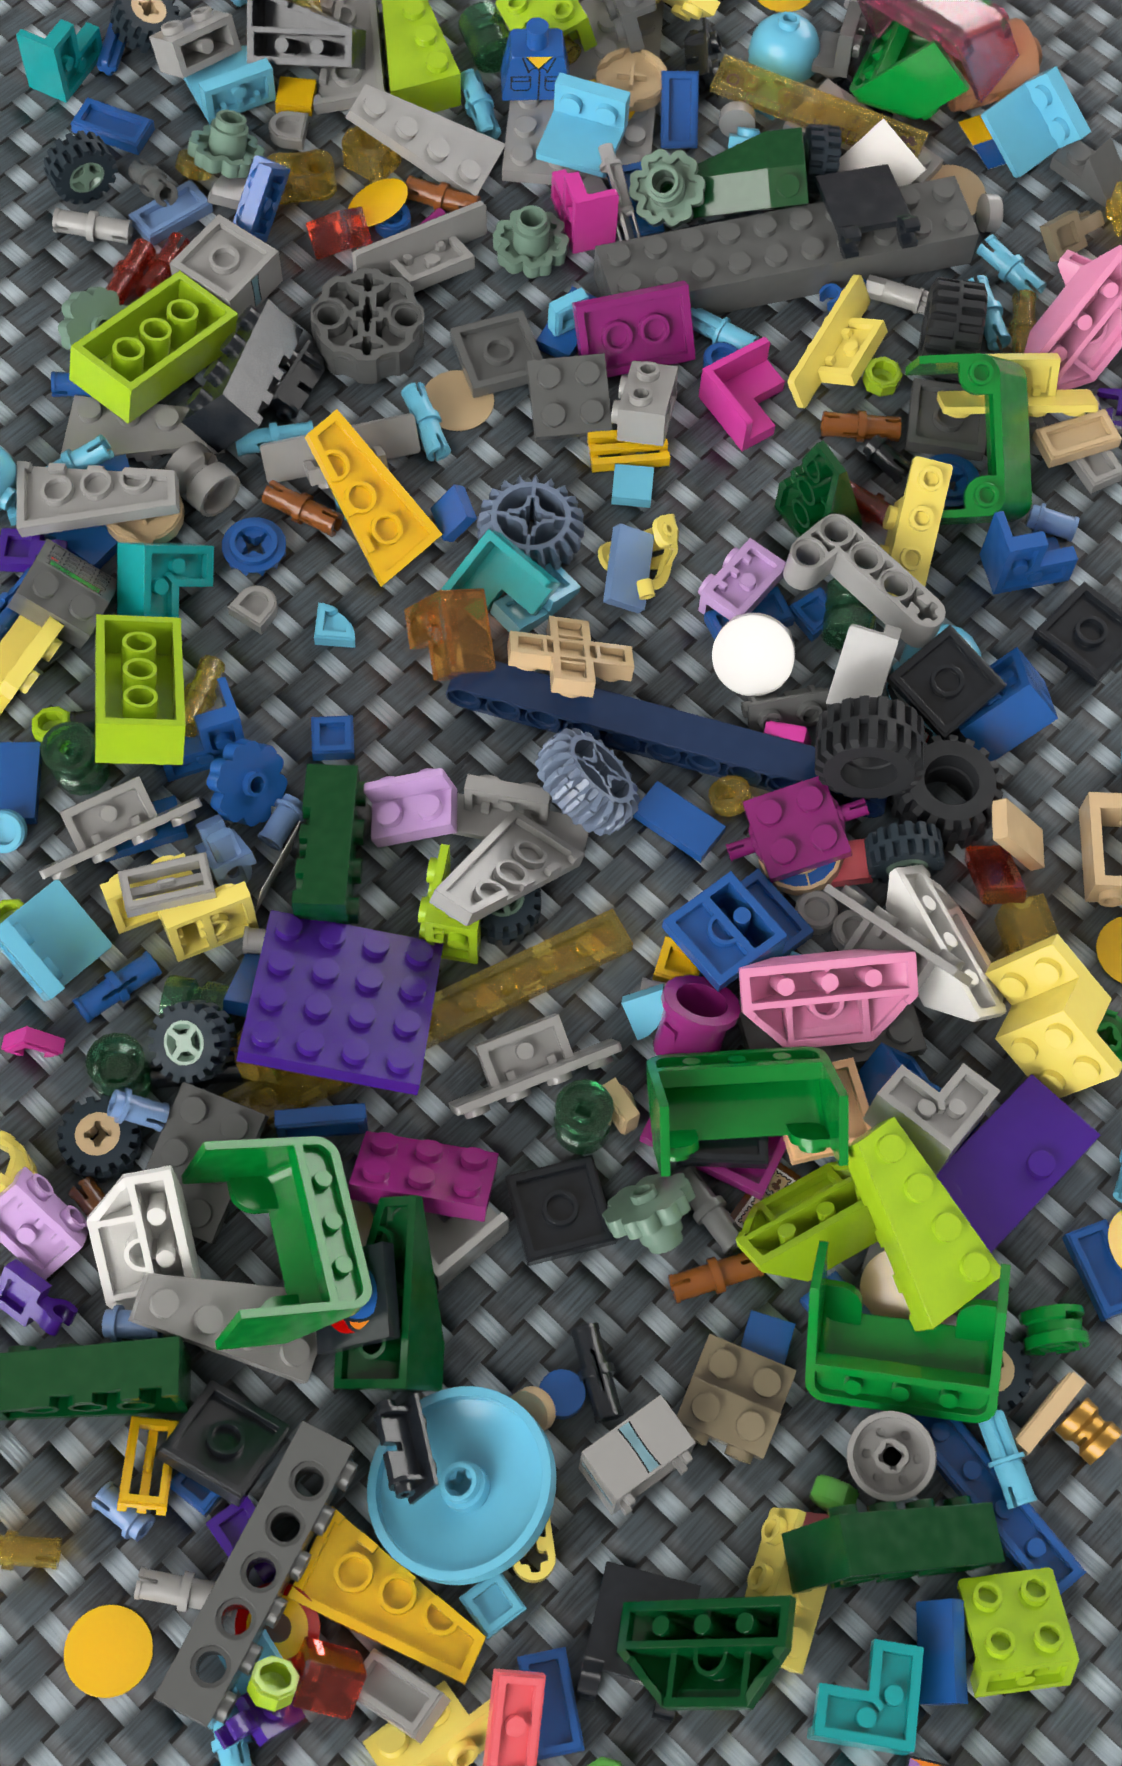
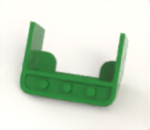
[849,0,999,120]
[905,353,1032,525]
[646,1046,849,1177]
[181,1136,372,1350]
[805,1240,1011,1423]

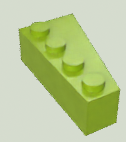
[381,0,461,113]
[848,1117,1001,1331]

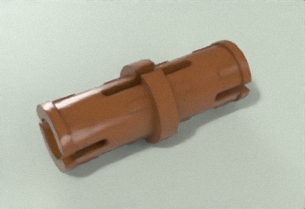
[405,175,481,212]
[821,410,902,442]
[262,480,344,537]
[668,1252,765,1304]

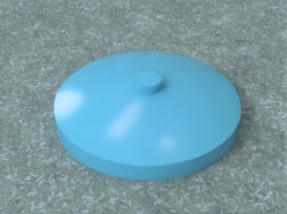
[367,1386,557,1585]

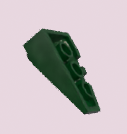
[661,127,809,222]
[774,440,863,542]
[333,1195,445,1392]

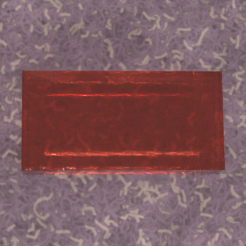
[964,845,1027,904]

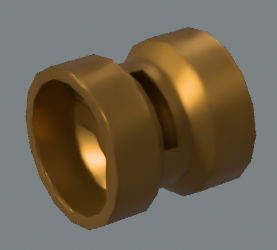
[1055,1397,1122,1465]

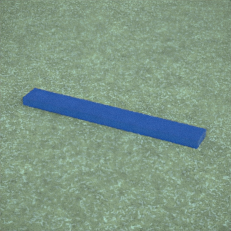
[799,1271,1086,1595]

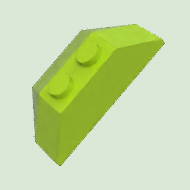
[735,1161,878,1282]

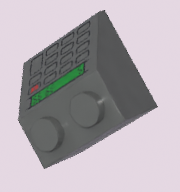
[7,539,117,649]

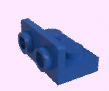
[233,155,291,242]

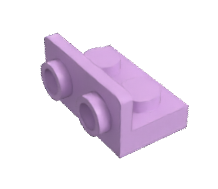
[698,538,786,620]
[364,768,457,848]
[0,1167,89,1280]

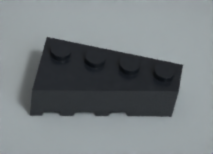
[182,299,303,453]

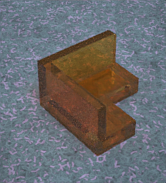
[404,588,496,681]

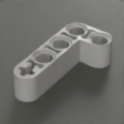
[783,514,946,648]

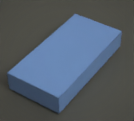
[128,179,213,247]
[603,523,654,613]

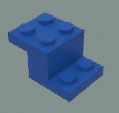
[662,868,814,992]

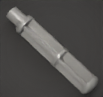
[598,143,641,241]

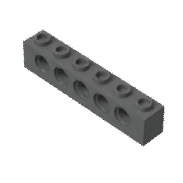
[154,1421,359,1731]

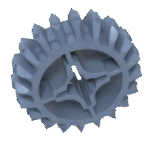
[477,474,585,570]
[535,728,640,836]

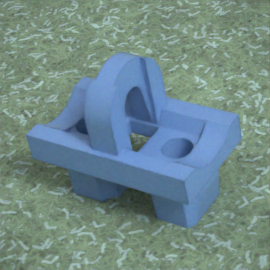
[194,815,257,886]

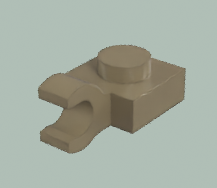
[1039,210,1105,262]

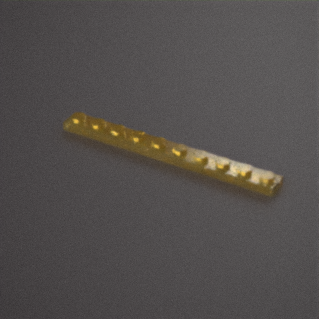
[219,908,633,1127]

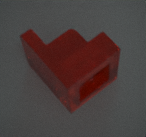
[306,207,372,260]
[292,1637,367,1720]

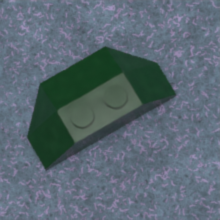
[617,1595,796,1710]

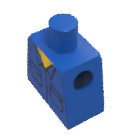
[501,17,570,101]

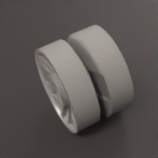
[847,1411,937,1502]

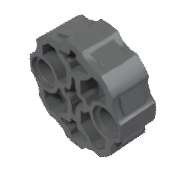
[310,268,424,384]

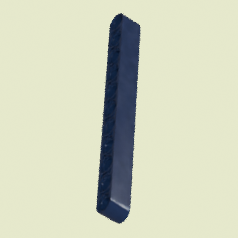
[445,654,888,818]

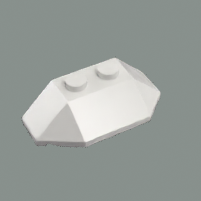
[886,865,1007,1022]
[86,1165,201,1342]

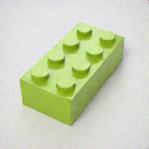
[69,270,238,424]
[95,614,186,765]

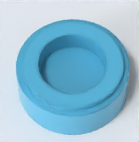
[0,809,28,853]

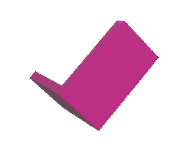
[551,169,619,254]
[698,336,785,451]

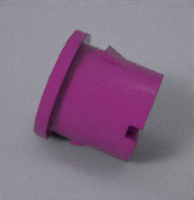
[653,975,741,1055]

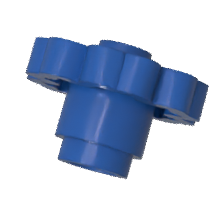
[207,738,287,827]

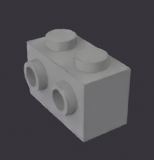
[149,6,242,78]
[611,361,678,447]

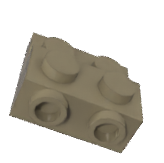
[677,1334,797,1465]

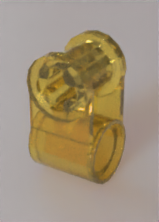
[267,149,338,205]

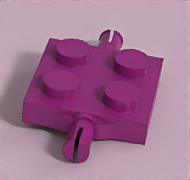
[725,776,869,883]

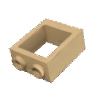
[1079,792,1122,907]

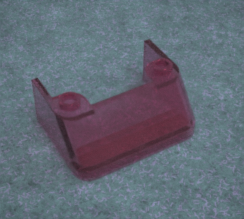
[857,0,1020,103]

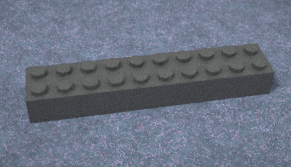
[593,176,979,315]

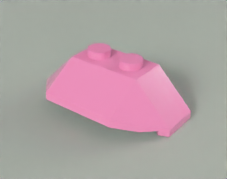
[1024,245,1122,390]
[739,949,919,1047]

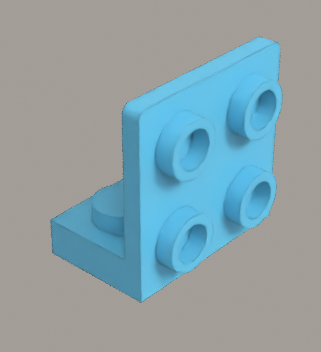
[183,45,276,124]
[981,66,1091,178]
[536,73,631,178]
[0,880,112,1002]

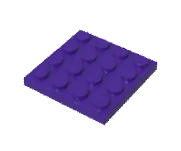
[236,910,443,1095]

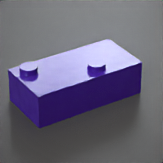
[937,1074,1101,1254]

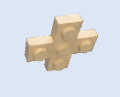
[507,616,634,698]

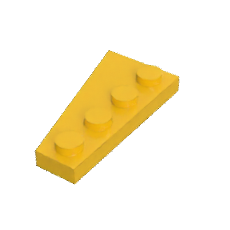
[304,409,443,587]
[287,1506,486,1685]

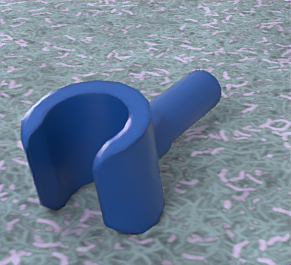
[819,279,866,312]

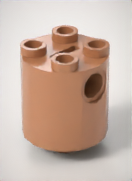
[942,18,1042,112]

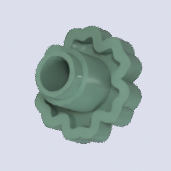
[187,110,265,178]
[629,149,706,229]
[493,205,569,278]
[58,287,127,350]
[602,1173,696,1254]

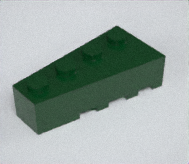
[292,764,367,925]
[0,1336,191,1421]
[781,1496,1005,1594]

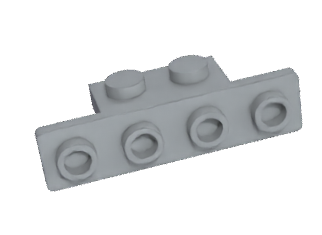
[352,201,487,293]
[259,413,421,489]
[453,774,589,853]
[38,776,203,881]
[823,883,973,991]
[449,1013,622,1119]

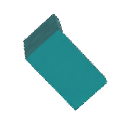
[16,19,103,103]
[438,529,561,621]
[117,542,214,618]
[807,1639,924,1756]

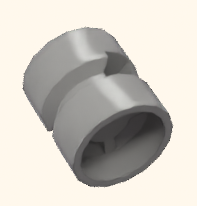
[165,441,241,517]

